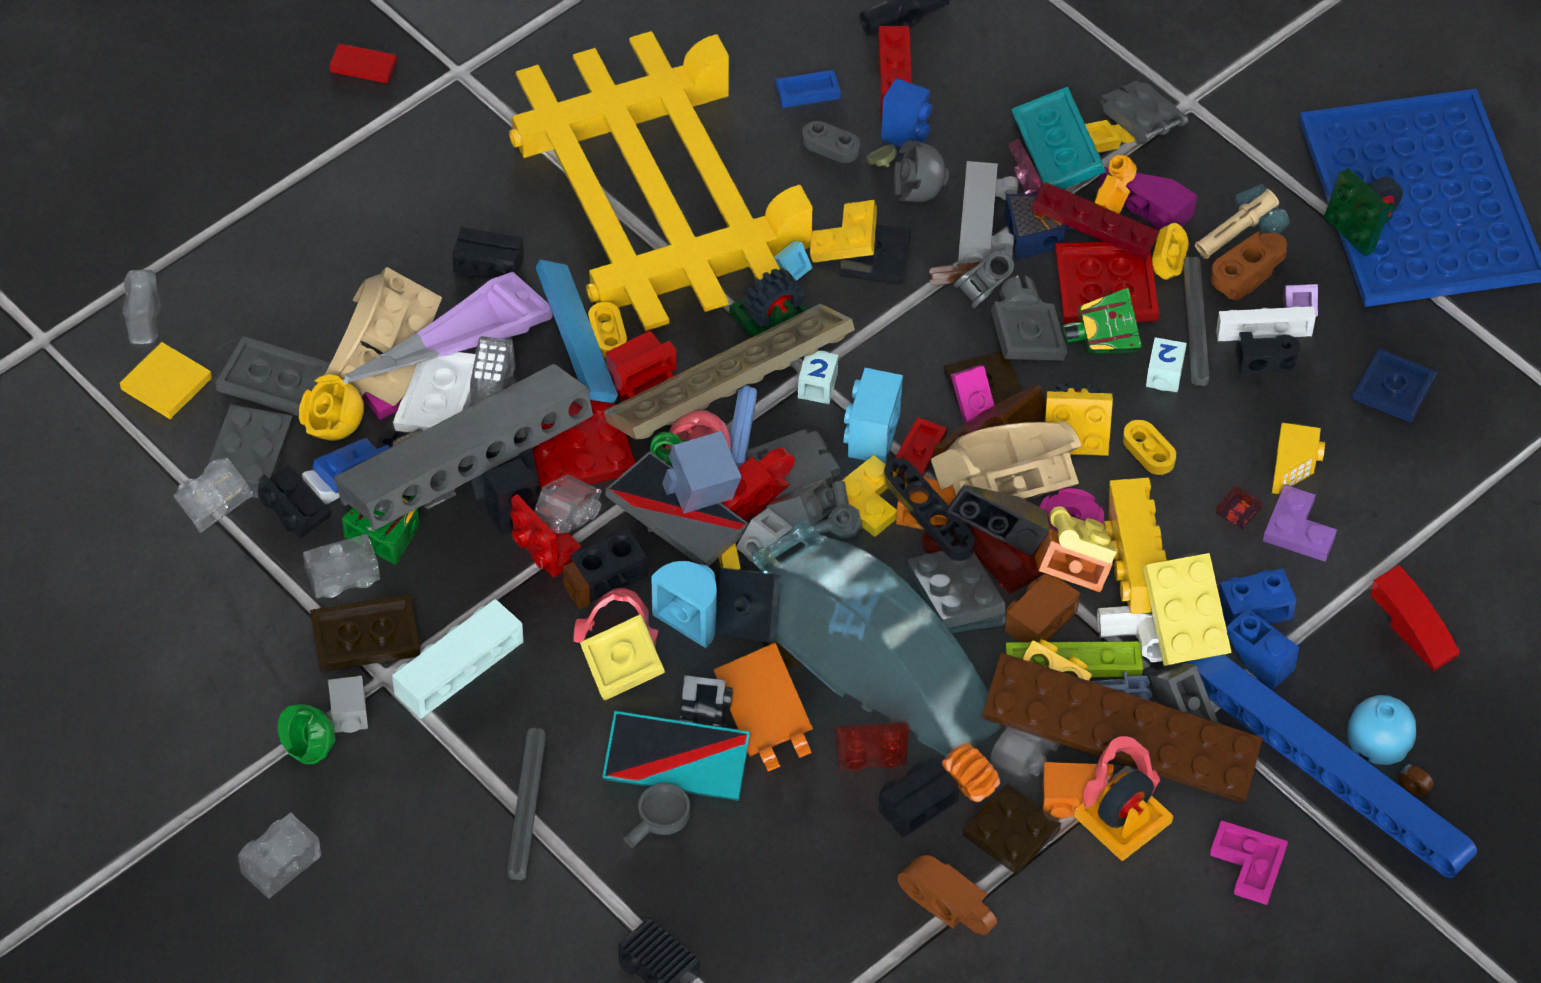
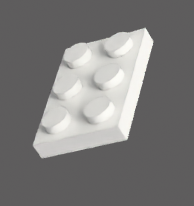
[393,352,485,434]

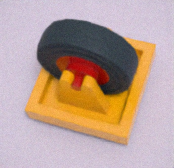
[1074,770,1173,861]

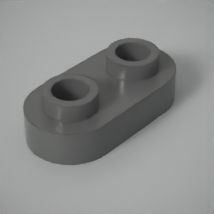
[802,121,860,163]

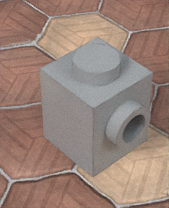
[736,508,794,568]

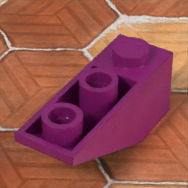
[1098,167,1197,230]

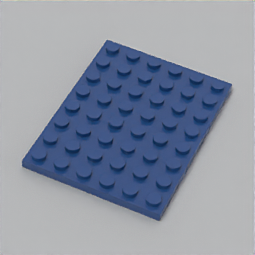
[1299,89,1541,307]

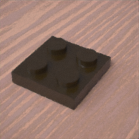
[963,784,1061,875]

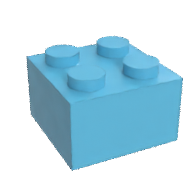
[843,368,903,464]

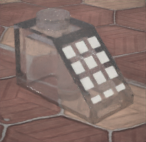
[470,336,513,406]

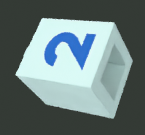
[1146,338,1187,392]
[798,351,838,404]

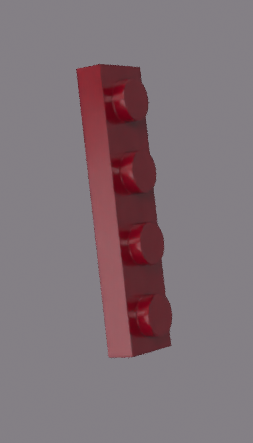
[1031,182,1160,260]

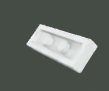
[1216,306,1316,341]

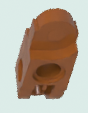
[1210,231,1287,301]
[897,855,997,936]

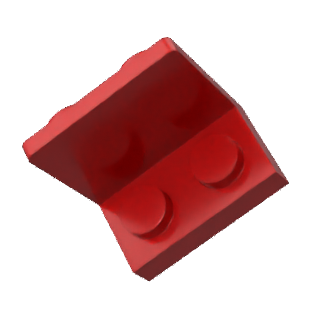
[510,494,581,578]

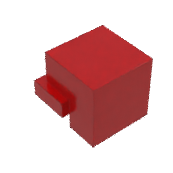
[606,331,676,402]

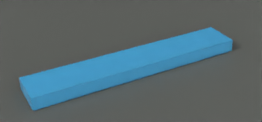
[535,260,618,403]

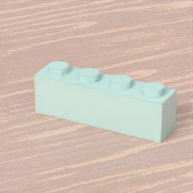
[392,599,523,719]

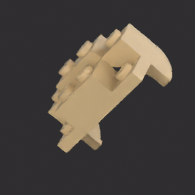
[931,421,1081,501]

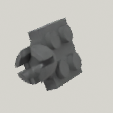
[991,275,1068,361]

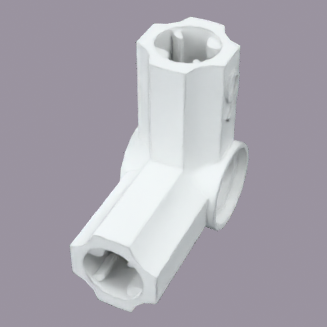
[1097,606,1163,662]

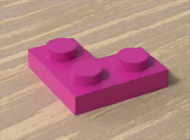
[1210,820,1288,905]

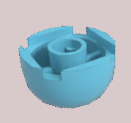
[1347,695,1416,765]

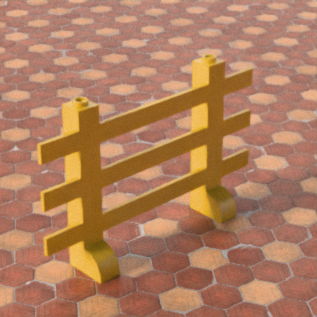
[509,31,812,331]

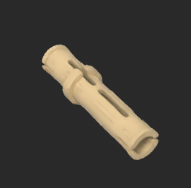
[1195,189,1279,259]

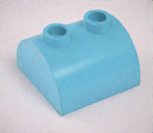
[651,561,717,648]

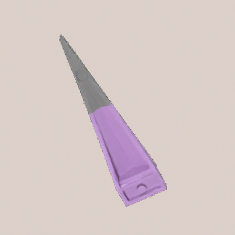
[343,272,553,383]

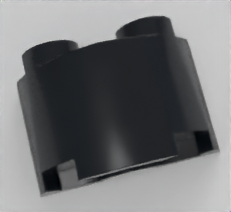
[679,675,733,729]

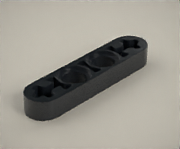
[884,458,975,561]

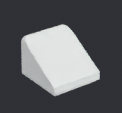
[302,470,340,505]

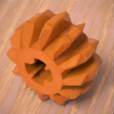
[942,743,1000,802]

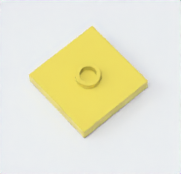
[580,614,666,701]

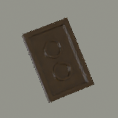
[310,594,421,672]

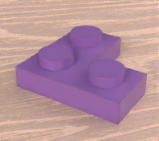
[1263,485,1337,562]

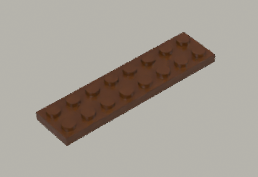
[981,652,1263,804]

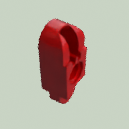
[721,447,795,522]

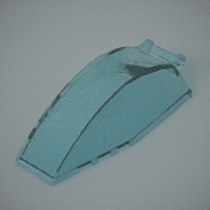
[752,520,1002,756]

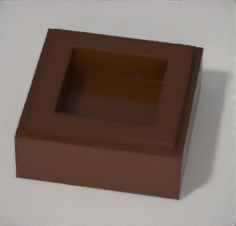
[563,562,590,609]

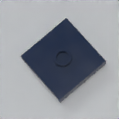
[1352,348,1438,423]

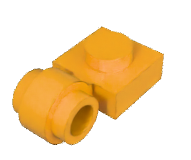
[1095,155,1137,214]

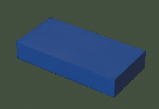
[775,70,841,108]

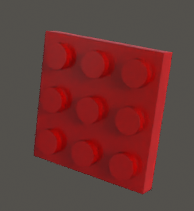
[1055,242,1159,324]
[527,400,635,495]

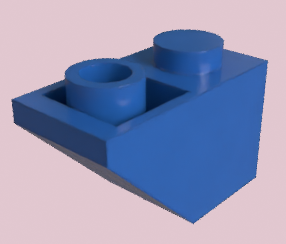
[1226,608,1300,690]

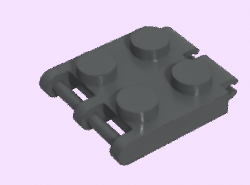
[1100,81,1188,144]
[746,429,841,500]

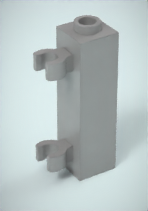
[958,161,1018,264]

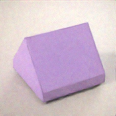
[1282,284,1318,316]

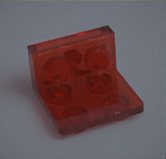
[971,526,1046,594]
[834,722,909,771]

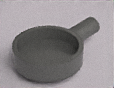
[623,783,690,848]

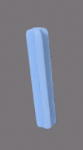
[730,385,757,468]

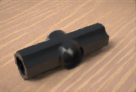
[859,0,950,36]

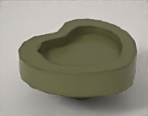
[866,144,897,168]

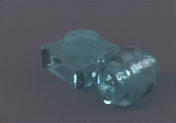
[1235,184,1290,234]

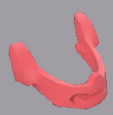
[573,588,659,646]
[1083,736,1160,808]

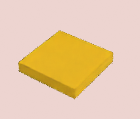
[120,342,212,419]

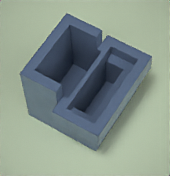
[662,431,741,513]

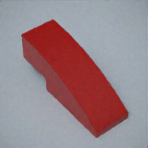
[1370,565,1460,671]

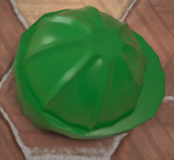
[278,704,336,765]

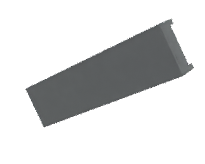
[333,364,593,530]

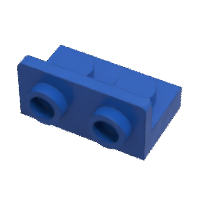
[312,438,390,493]

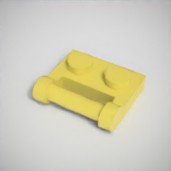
[1049,506,1116,564]

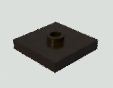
[944,351,1023,405]

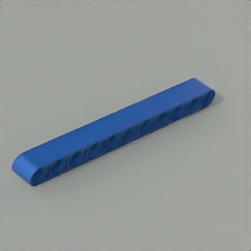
[1184,655,1477,878]

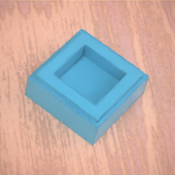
[774,241,812,281]

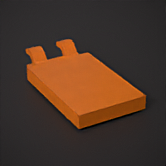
[714,643,813,772]

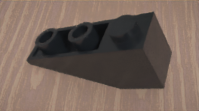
[946,484,1050,556]

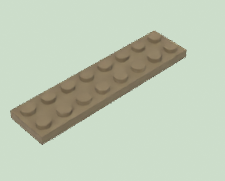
[603,304,855,440]

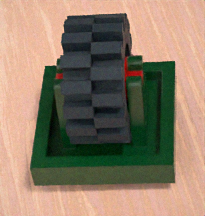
[729,268,808,338]

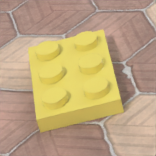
[1142,553,1231,666]

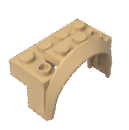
[324,267,442,406]

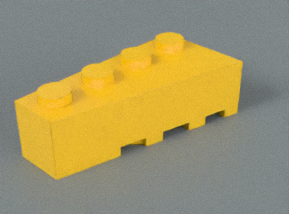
[1103,478,1167,614]

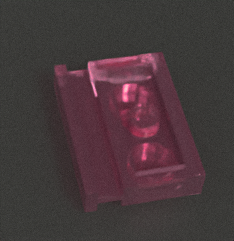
[1008,139,1043,194]

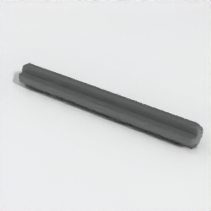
[1183,256,1210,386]
[507,728,546,881]

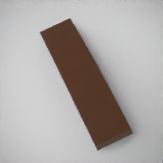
[933,384,1046,456]

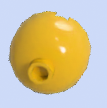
[299,374,364,441]

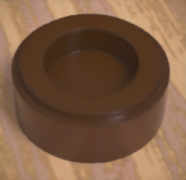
[1398,764,1434,797]

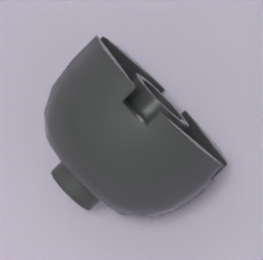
[893,140,949,203]

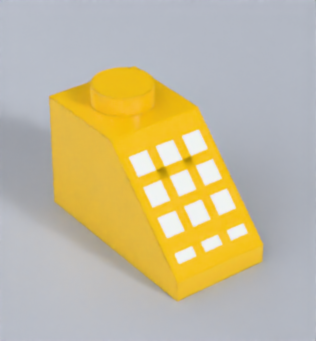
[1272,423,1325,494]

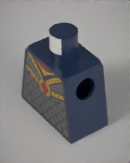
[1004,194,1074,259]

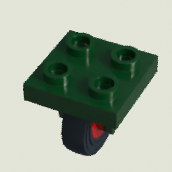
[1324,168,1403,256]

